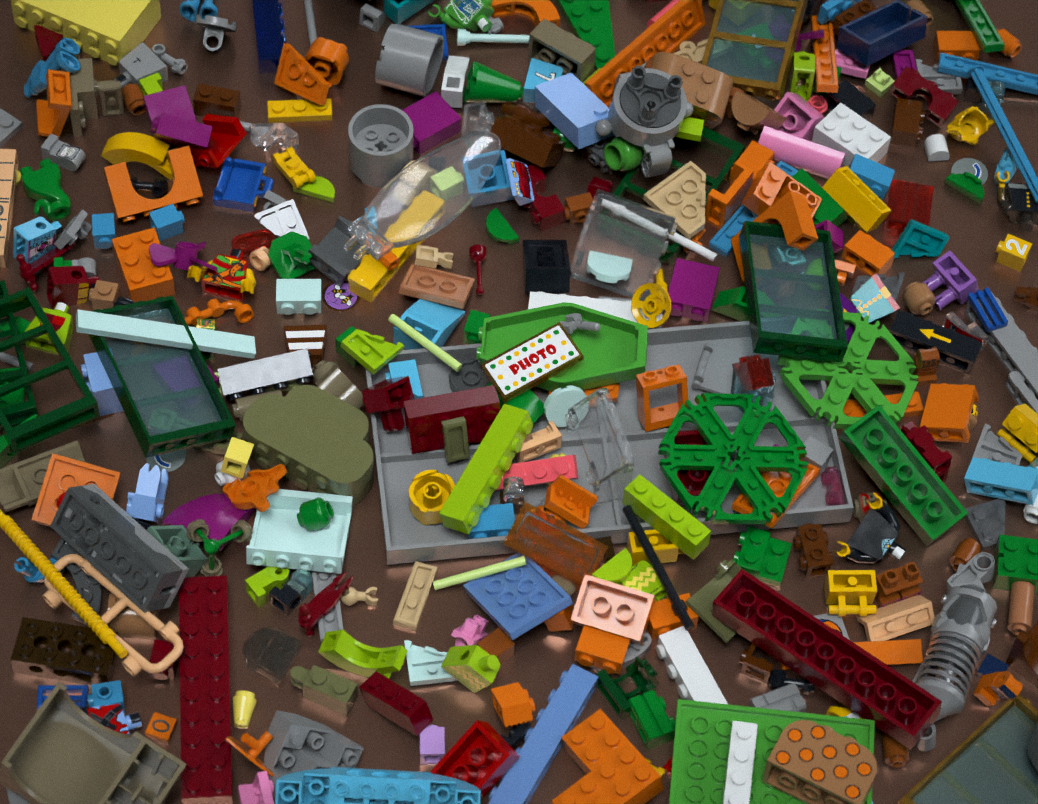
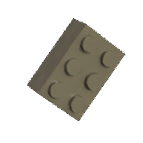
[528,19,596,83]

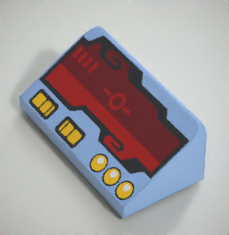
[506,158,534,206]

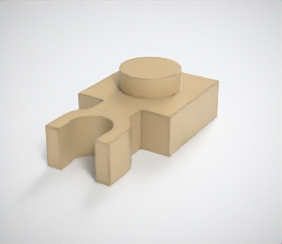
[414,245,453,269]

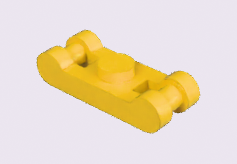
[272,147,316,189]

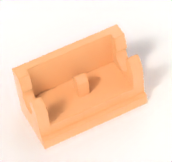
[515,421,562,463]

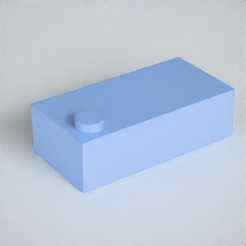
[535,73,615,149]

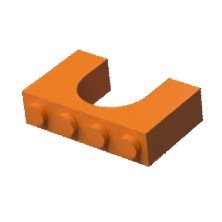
[103,146,203,223]
[731,190,818,287]

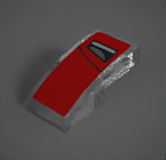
[942,311,989,351]

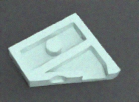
[404,640,458,686]

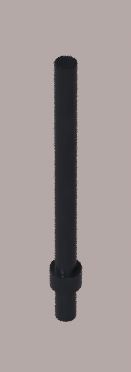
[622,505,694,631]

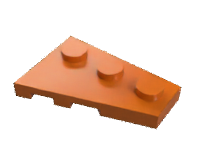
[274,43,330,105]

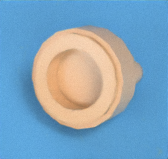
[249,246,271,271]

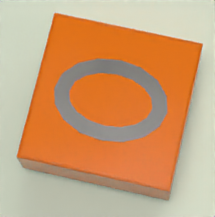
[145,712,178,744]

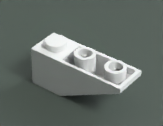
[441,55,470,108]

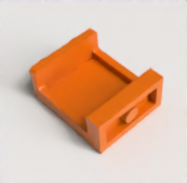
[36,69,72,138]
[705,161,754,229]
[920,383,979,443]

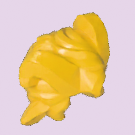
[946,106,995,145]

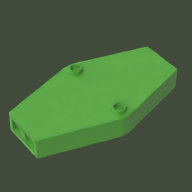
[476,302,648,392]

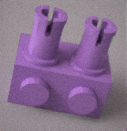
[922,251,979,311]

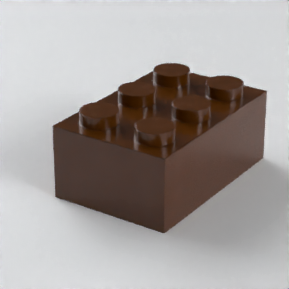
[487,114,566,168]

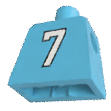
[523,58,563,103]

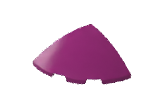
[162,494,256,552]

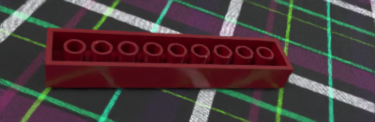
[712,569,942,750]
[179,575,233,804]

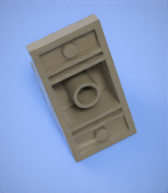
[69,54,116,137]

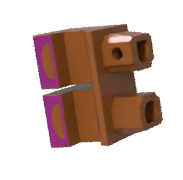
[875,561,924,608]

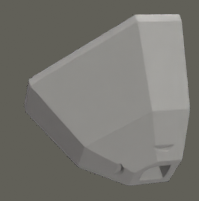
[264,711,364,803]

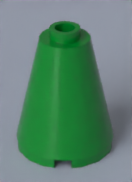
[464,61,524,104]

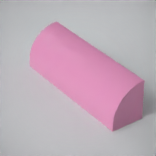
[758,126,845,179]

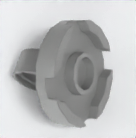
[194,15,237,52]

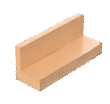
[856,595,935,641]

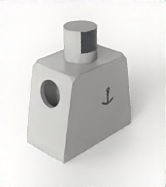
[114,42,168,89]

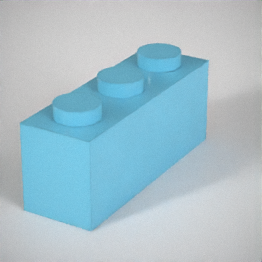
[964,457,1038,505]

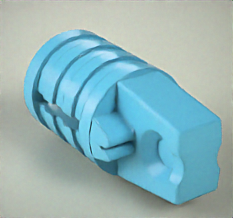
[994,148,1018,184]

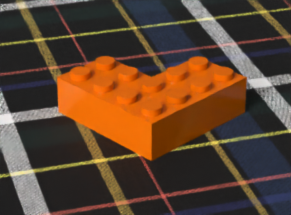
[551,709,664,804]

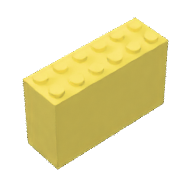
[11,0,161,67]

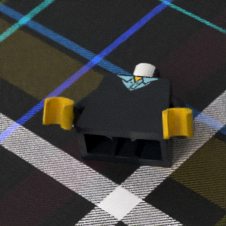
[833,492,906,564]

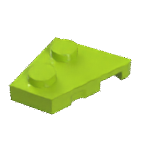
[340,329,404,375]

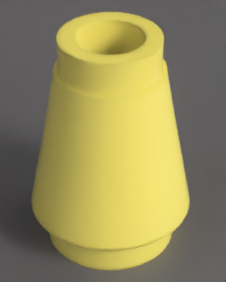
[232,691,257,729]

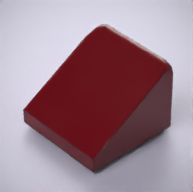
[587,177,614,202]

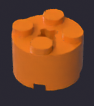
[304,37,349,87]

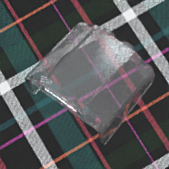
[570,189,678,301]

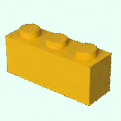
[822,166,892,232]

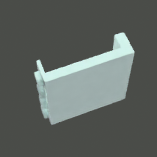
[246,489,353,574]

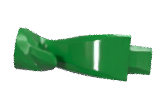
[20,158,71,221]

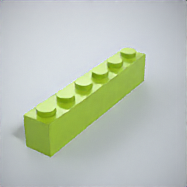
[439,404,533,534]

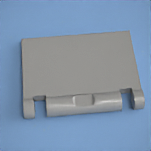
[692,343,746,394]

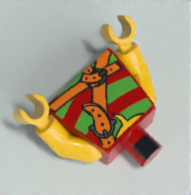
[187,249,256,302]

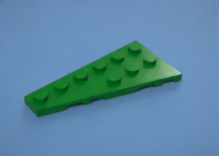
[556,0,616,71]

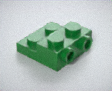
[733,526,792,587]

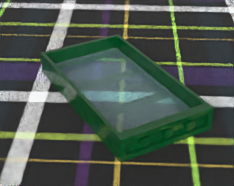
[739,221,848,363]
[88,296,236,458]

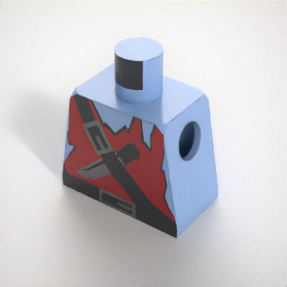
[81,703,142,734]

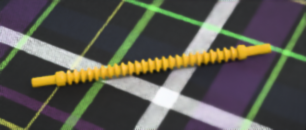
[0,510,128,658]

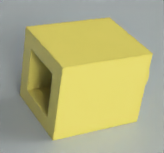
[220,437,254,479]

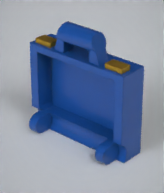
[213,157,274,212]

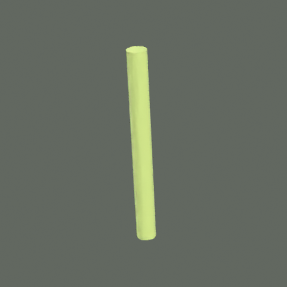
[388,314,463,372]
[433,556,527,590]

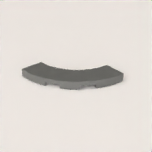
[51,537,101,626]

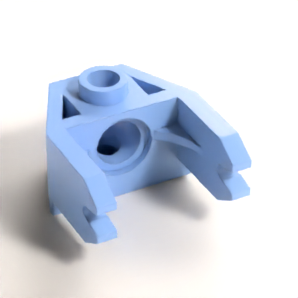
[126,463,169,523]

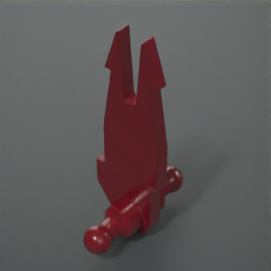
[16,242,76,292]
[298,572,353,637]

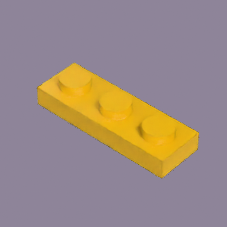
[267,98,332,123]

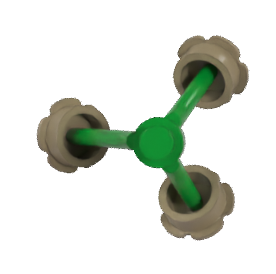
[186,519,253,576]

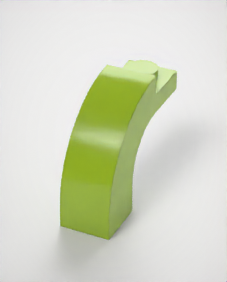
[318,629,408,679]

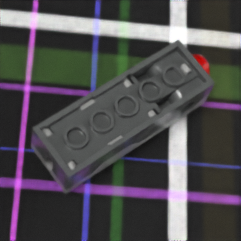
[50,484,189,613]

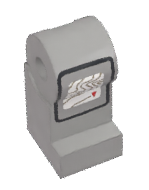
[41,134,86,171]

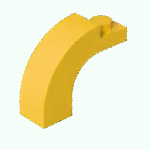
[101,132,173,180]

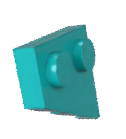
[892,219,950,258]

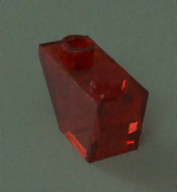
[732,354,774,390]

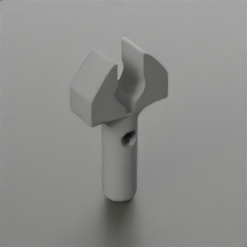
[560,313,600,334]

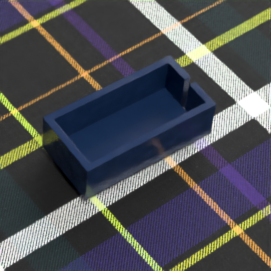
[837,0,928,66]

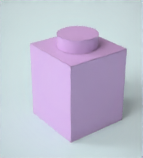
[420,725,445,765]

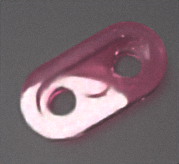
[821,466,843,506]

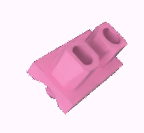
[451,615,489,646]

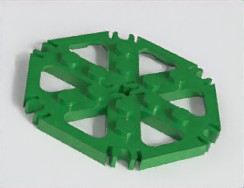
[658,393,808,524]

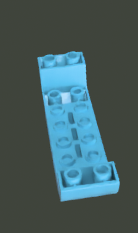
[275,767,481,804]

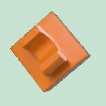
[835,260,856,286]

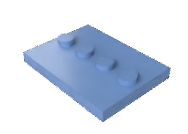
[463,550,573,640]

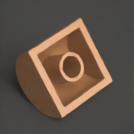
[731,90,786,135]
[107,592,160,640]

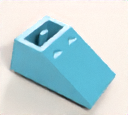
[393,299,465,350]

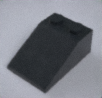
[523,240,570,294]

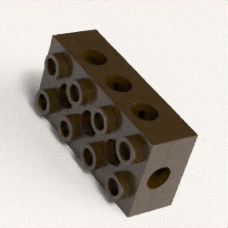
[11,617,119,685]

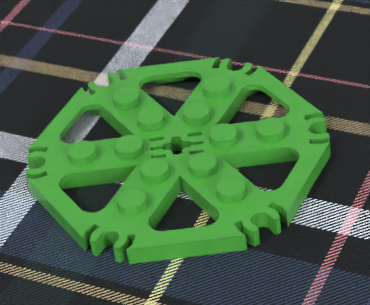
[777,310,919,429]

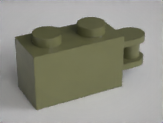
[290,665,358,717]

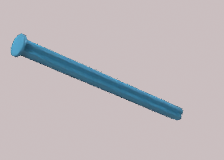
[967,65,1038,203]

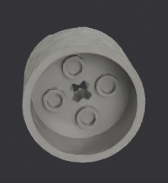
[375,24,444,97]
[348,104,413,188]

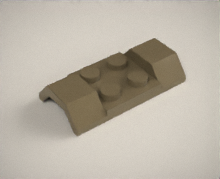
[0,440,86,512]

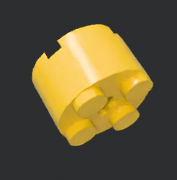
[409,470,455,525]

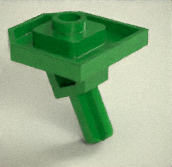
[268,231,316,279]

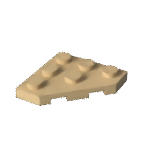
[643,161,706,239]

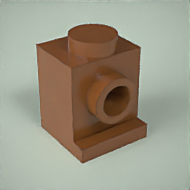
[564,192,597,224]

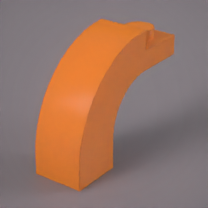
[491,0,560,27]

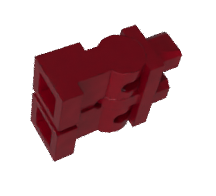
[901,421,952,483]

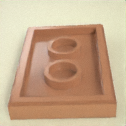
[399,263,475,309]

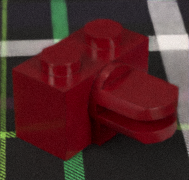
[361,376,414,432]

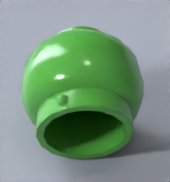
[604,137,644,171]

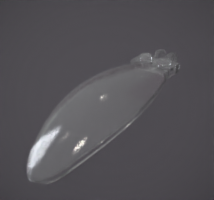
[343,131,501,261]

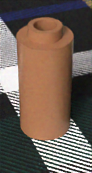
[1007,581,1035,636]

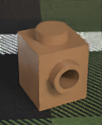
[89,280,120,310]

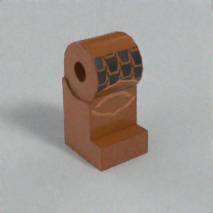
[912,347,940,387]

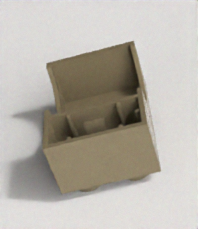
[0,682,187,804]

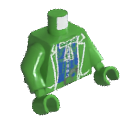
[428,0,494,32]

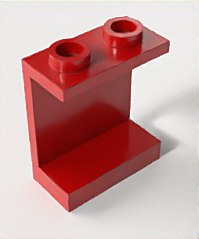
[178,114,247,168]

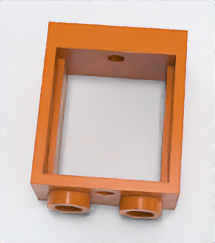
[636,364,688,432]

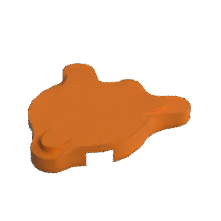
[223,464,287,512]

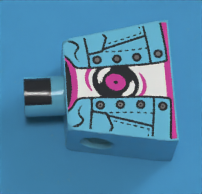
[13,217,63,264]

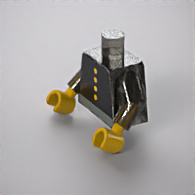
[994,170,1038,232]

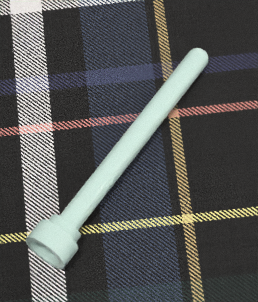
[457,29,529,46]

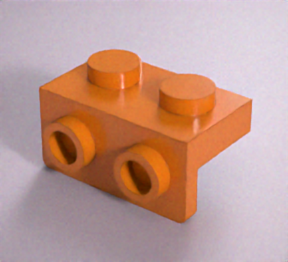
[544,475,598,529]

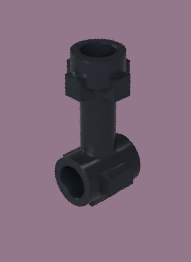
[130,177,168,197]
[769,669,815,694]

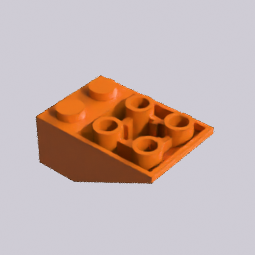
[741,162,822,218]

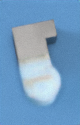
[964,77,1005,104]
[269,570,312,616]

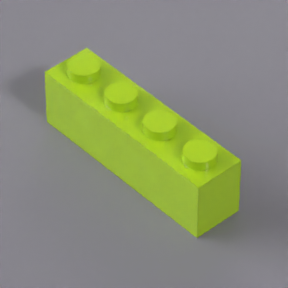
[622,474,711,560]

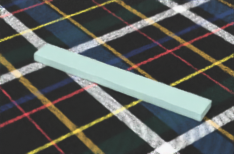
[75,309,256,359]

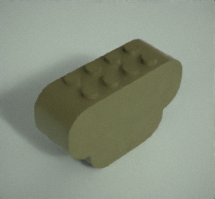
[243,385,374,506]

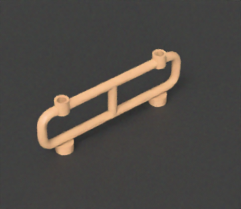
[42,554,184,677]

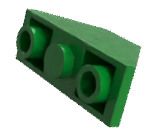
[712,286,781,321]

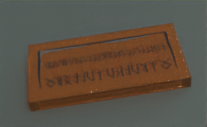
[502,502,608,586]

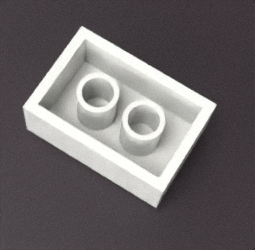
[812,103,891,167]

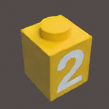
[995,234,1032,272]

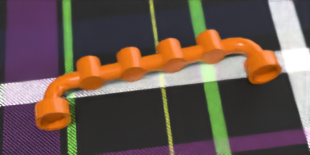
[131,299,254,358]

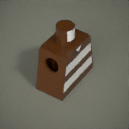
[284,325,327,369]

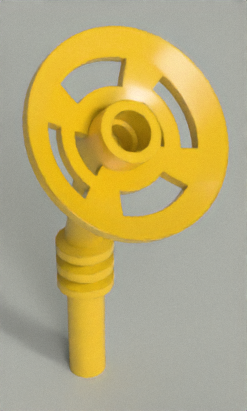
[631,268,671,328]

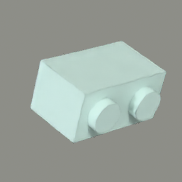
[276,279,322,315]

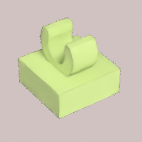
[865,68,895,97]

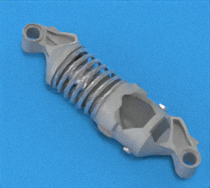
[915,552,998,751]

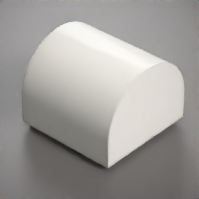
[924,134,950,162]

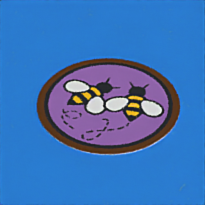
[322,280,360,312]

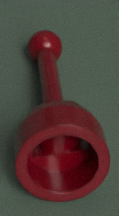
[469,244,487,295]

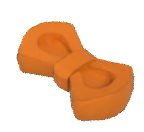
[682,228,706,253]

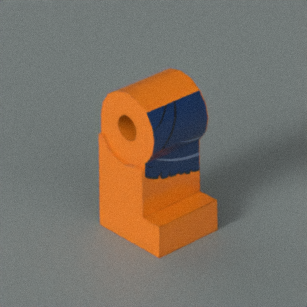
[974,671,1023,707]

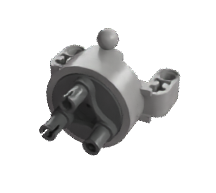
[595,66,693,178]

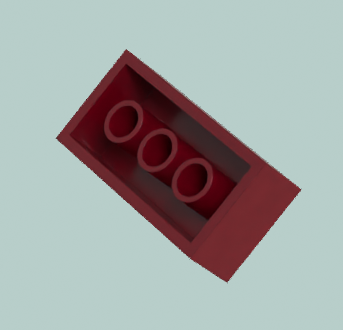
[403,385,500,454]

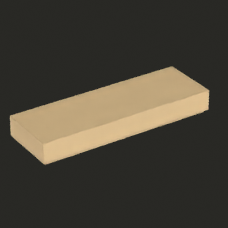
[393,561,438,631]

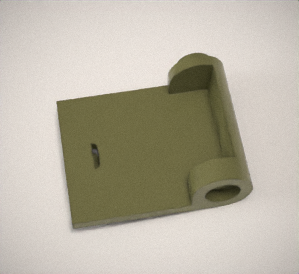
[685,559,742,643]

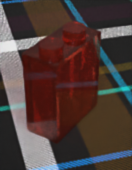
[882,179,934,236]

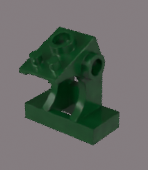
[596,656,659,721]

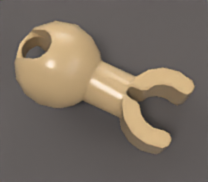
[340,587,378,606]

